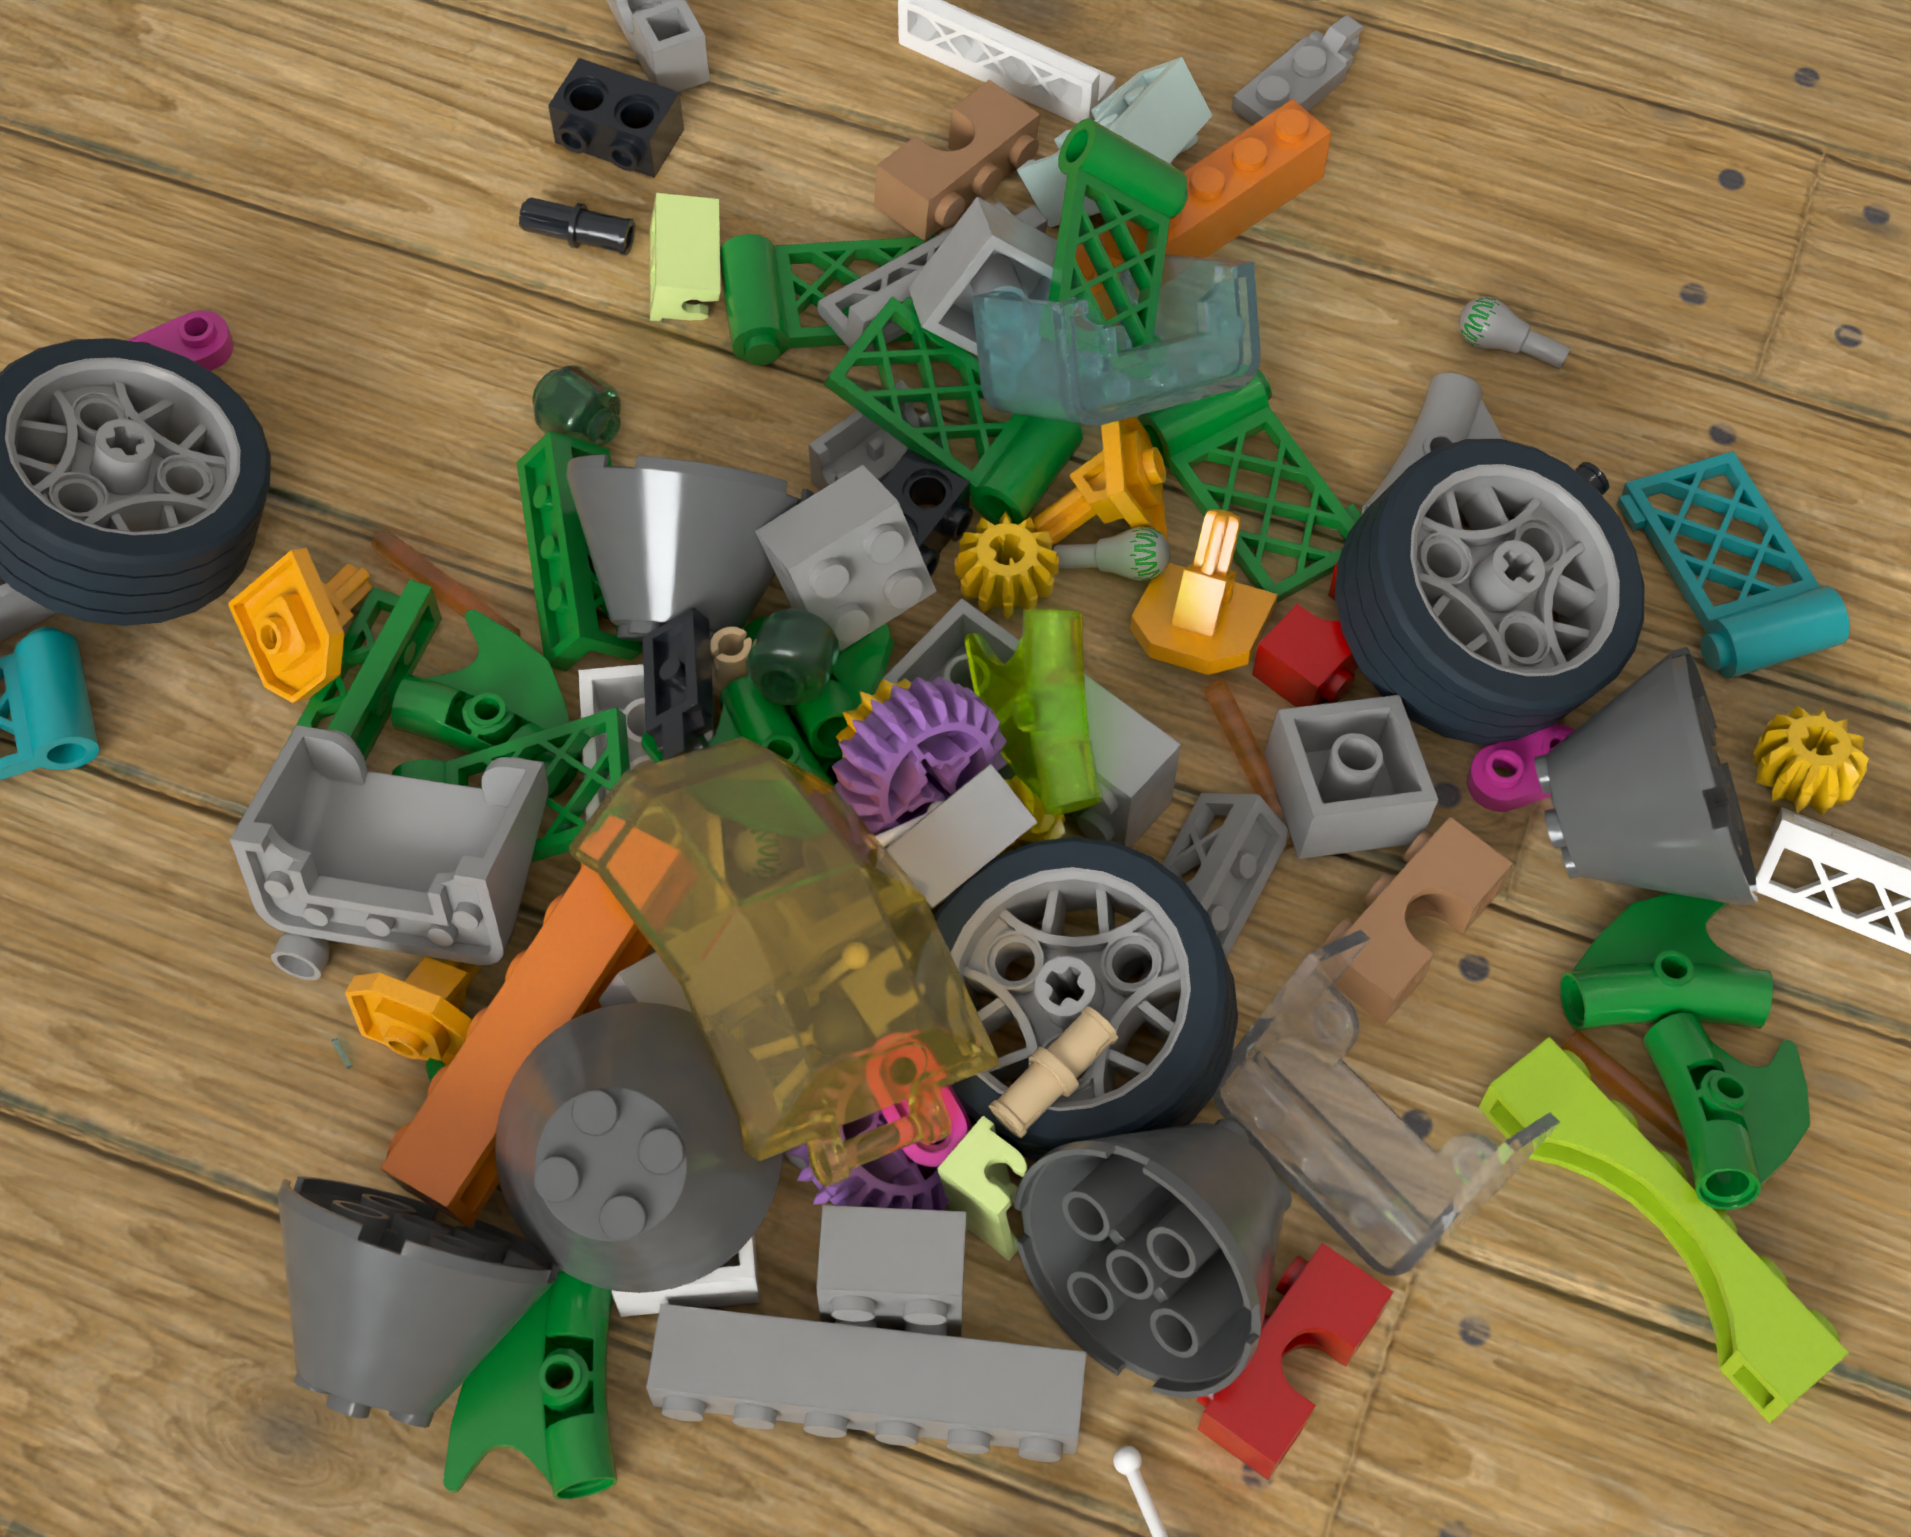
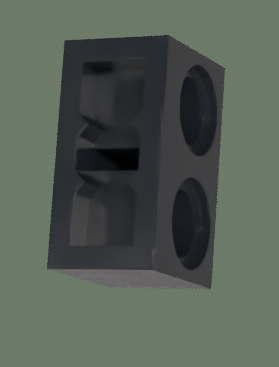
[548,58,684,178]
[881,449,973,577]

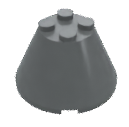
[566,455,815,642]
[1534,647,1758,906]
[495,1002,784,1293]
[1014,1119,1292,1398]
[278,1176,560,1428]

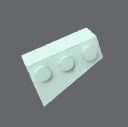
[1017,57,1213,228]

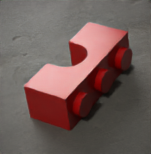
[1252,561,1432,707]
[1197,1243,1393,1480]

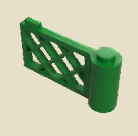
[1043,118,1188,381]
[720,234,936,365]
[823,296,1083,525]
[1137,363,1362,603]
[392,707,635,863]

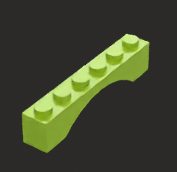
[1478,1037,1849,1423]

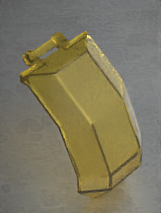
[569,736,998,1187]

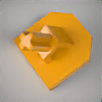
[1033,404,1168,546]
[1130,509,1278,675]
[228,547,372,703]
[345,956,485,1065]

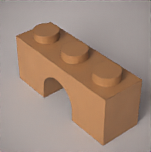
[874,80,1040,242]
[1321,816,1513,1025]

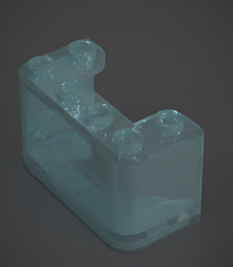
[972,254,1261,426]

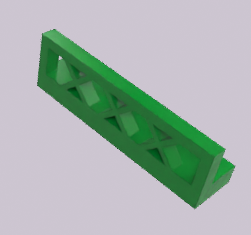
[516,431,642,671]
[288,579,442,761]

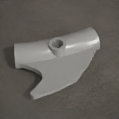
[1362,373,1503,527]

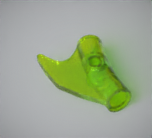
[965,609,1103,815]

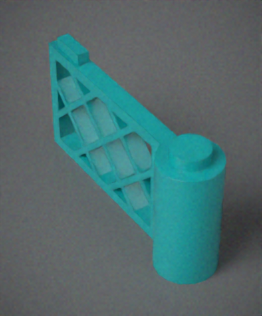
[1617,451,1850,679]
[0,627,100,780]

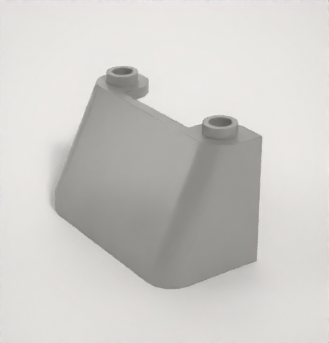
[230,725,549,965]

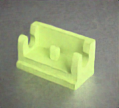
[650,193,721,322]
[937,1116,1028,1261]

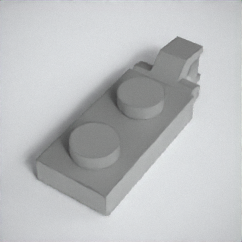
[1232,15,1363,125]

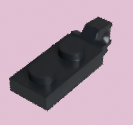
[642,608,714,781]

